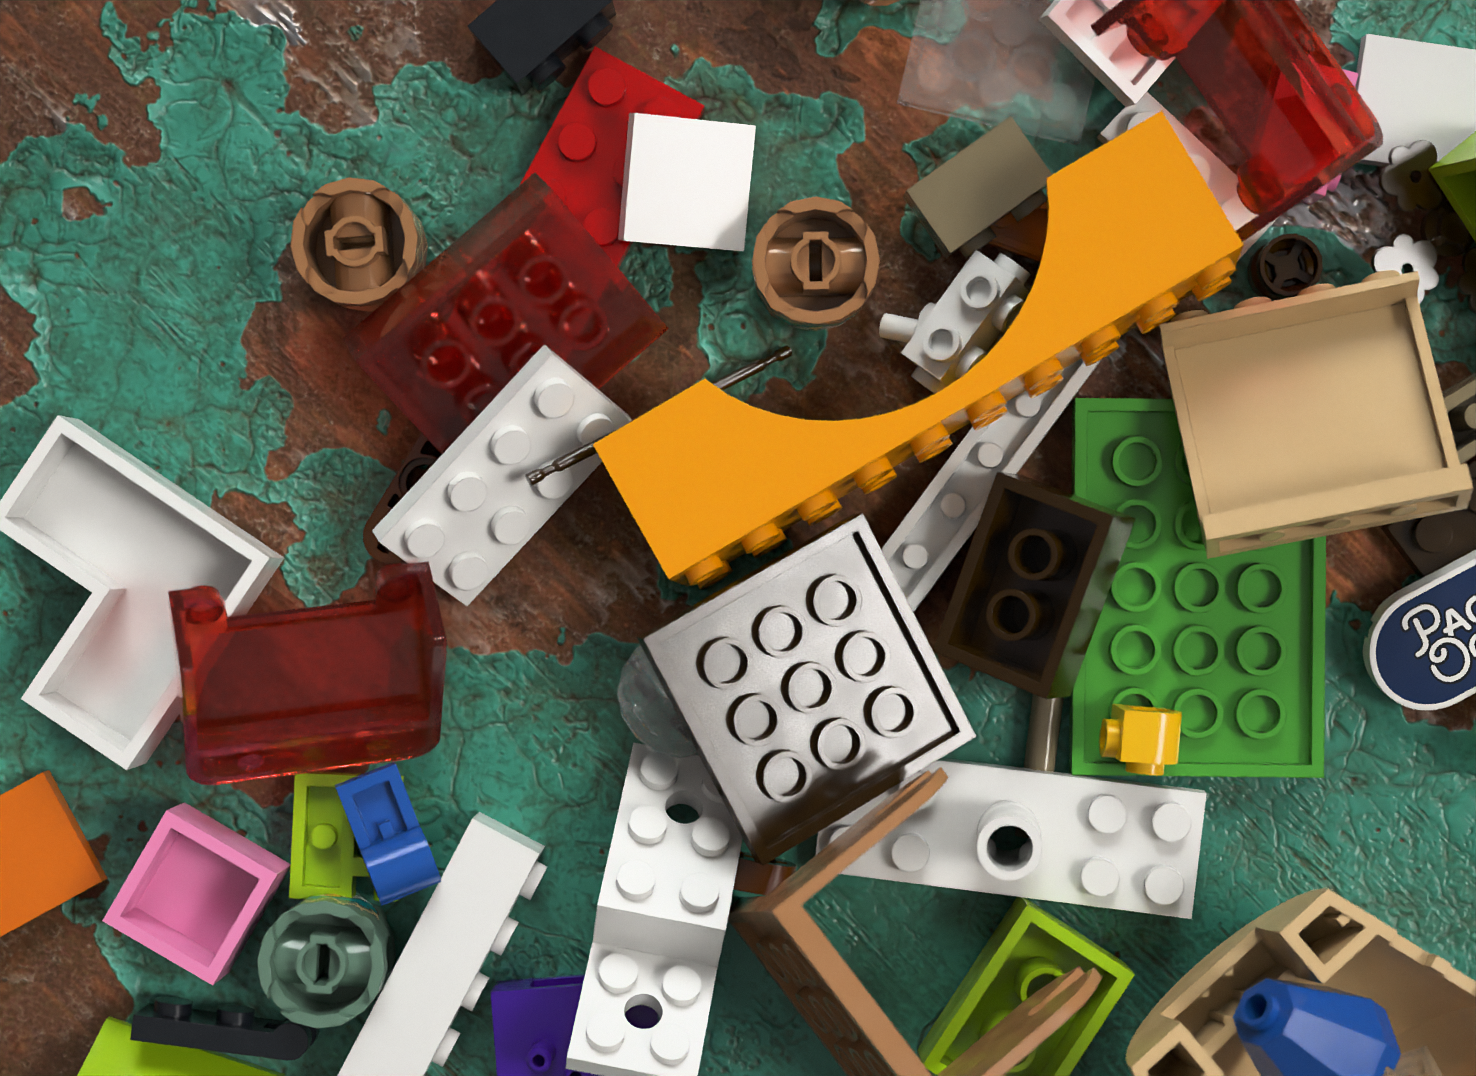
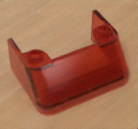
[1090,0,1383,242]

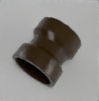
[1247,233,1323,301]

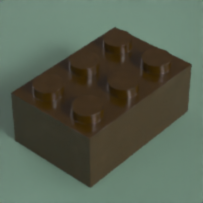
[933,472,1136,699]

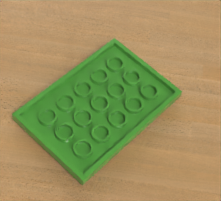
[1069,398,1326,778]

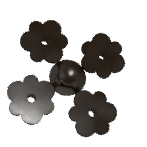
[1371,140,1476,314]

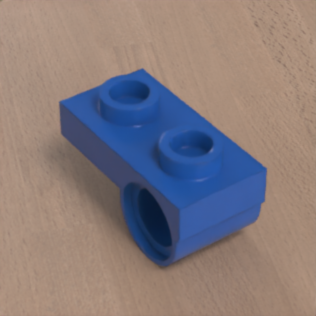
[335,762,441,906]

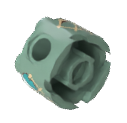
[257,894,396,1029]

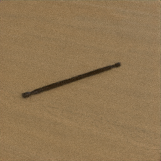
[525,345,792,486]

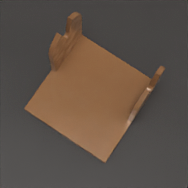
[728,767,1102,1076]

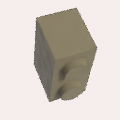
[903,116,1052,259]

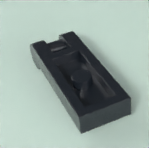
[130,996,320,1061]

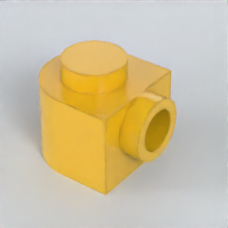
[1099,704,1182,776]

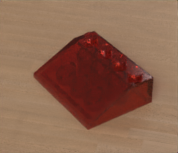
[342,173,669,454]

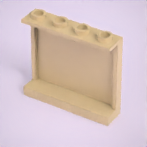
[1159,270,1473,559]

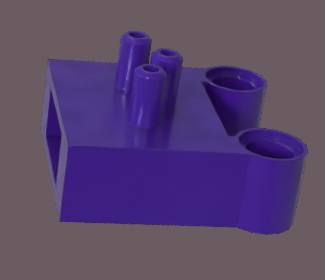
[490,974,660,1076]

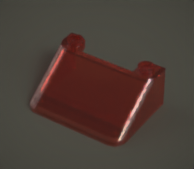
[168,562,447,785]

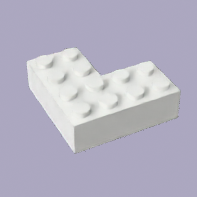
[0,415,284,770]

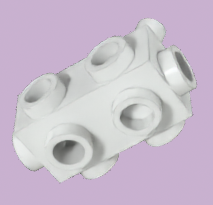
[879,250,1031,394]

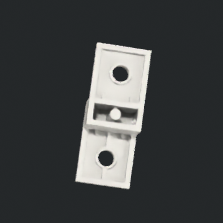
[565,743,743,1076]

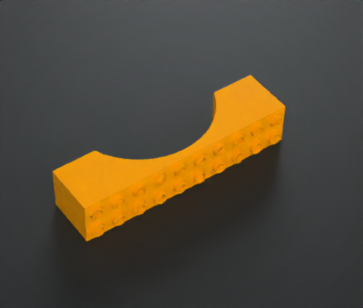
[593,111,1244,590]

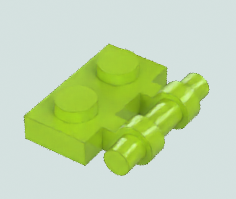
[289,771,404,902]

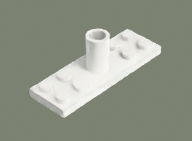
[816,758,1207,919]

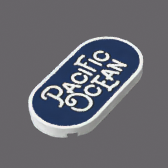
[1363,550,1476,710]

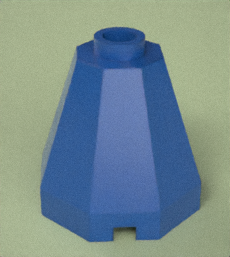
[1233,978,1401,1076]

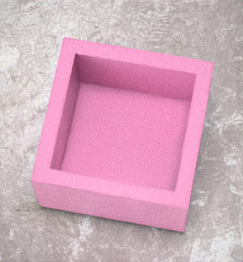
[103,802,291,985]

